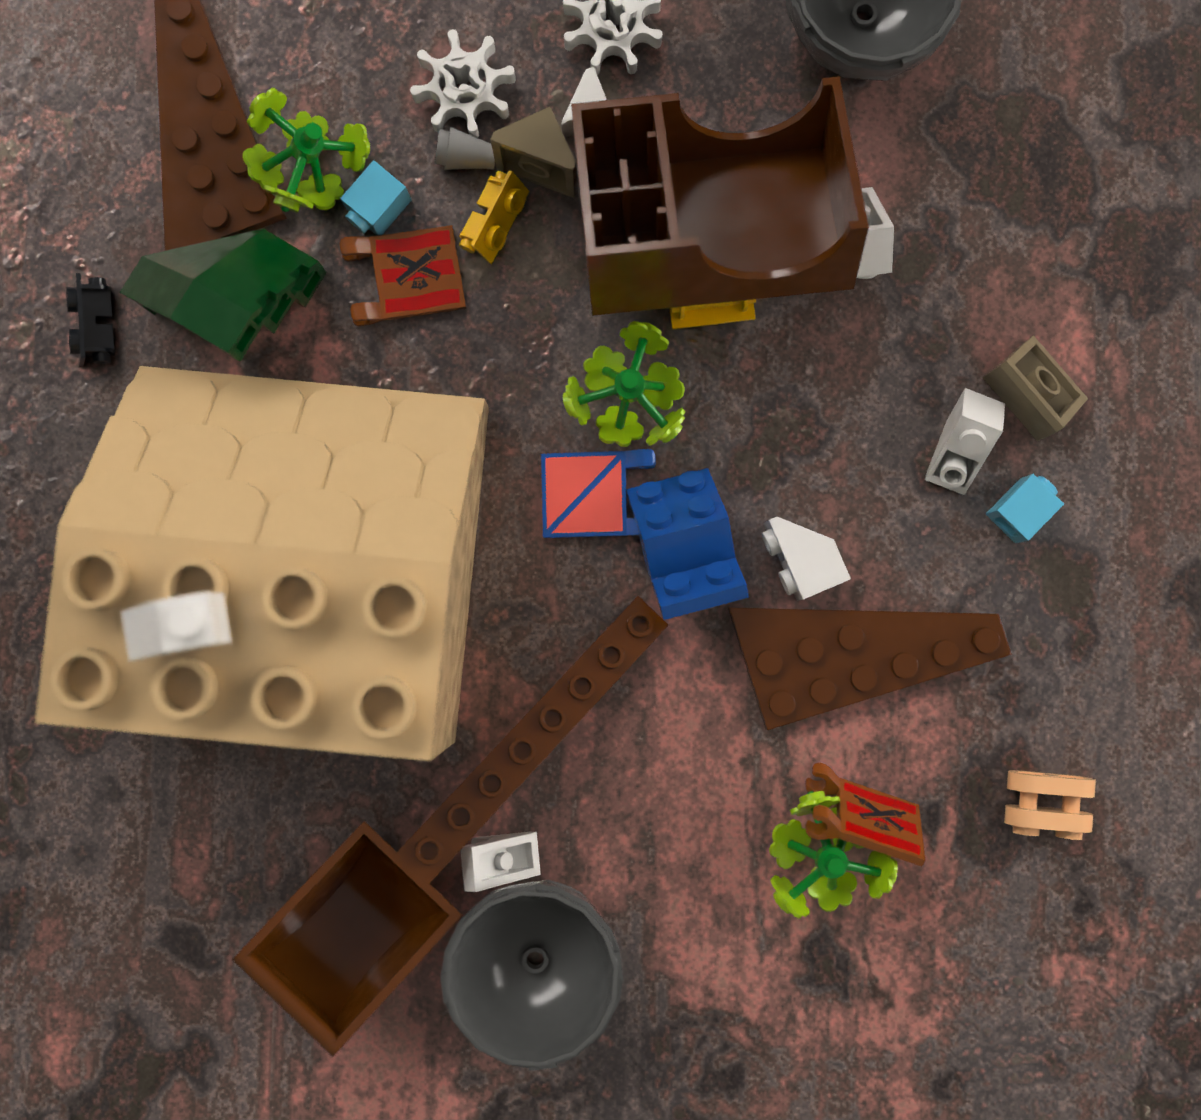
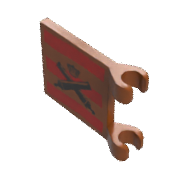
[339,225,466,327]
[805,763,926,867]

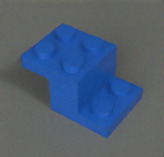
[626,468,749,620]

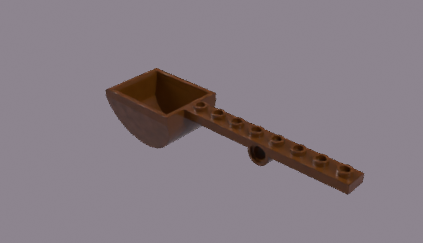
[232,596,669,1057]

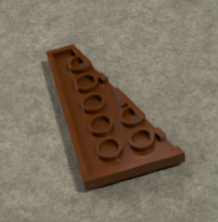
[154,0,287,251]
[728,608,1012,730]

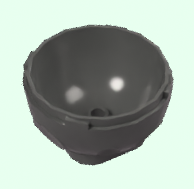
[786,0,961,81]
[440,880,623,1071]

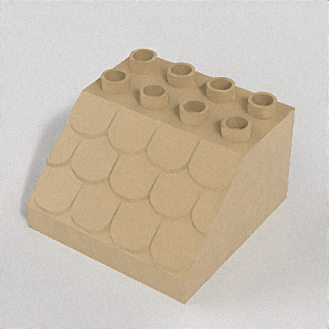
[35,366,489,761]

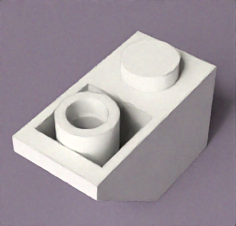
[925,388,1005,495]
[762,517,851,601]

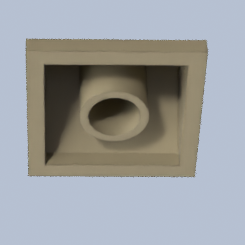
[491,107,577,198]
[983,335,1088,441]

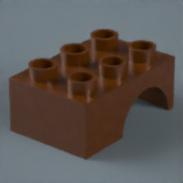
[571,76,869,316]

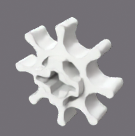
[563,0,662,75]
[410,29,516,138]

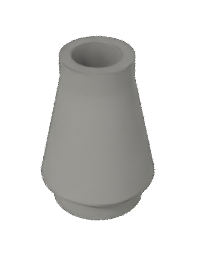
[435,127,495,170]

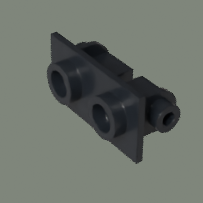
[66,273,115,367]

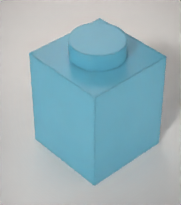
[340,160,412,236]
[986,474,1064,543]

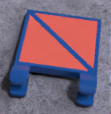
[541,449,656,538]

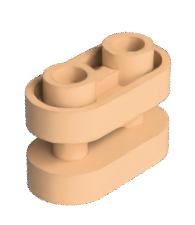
[1004,770,1096,840]

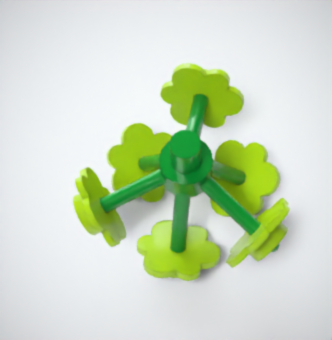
[243,88,370,213]
[563,321,685,447]
[769,791,898,919]

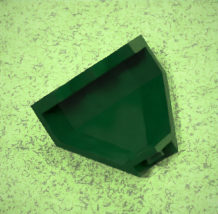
[119,229,327,362]

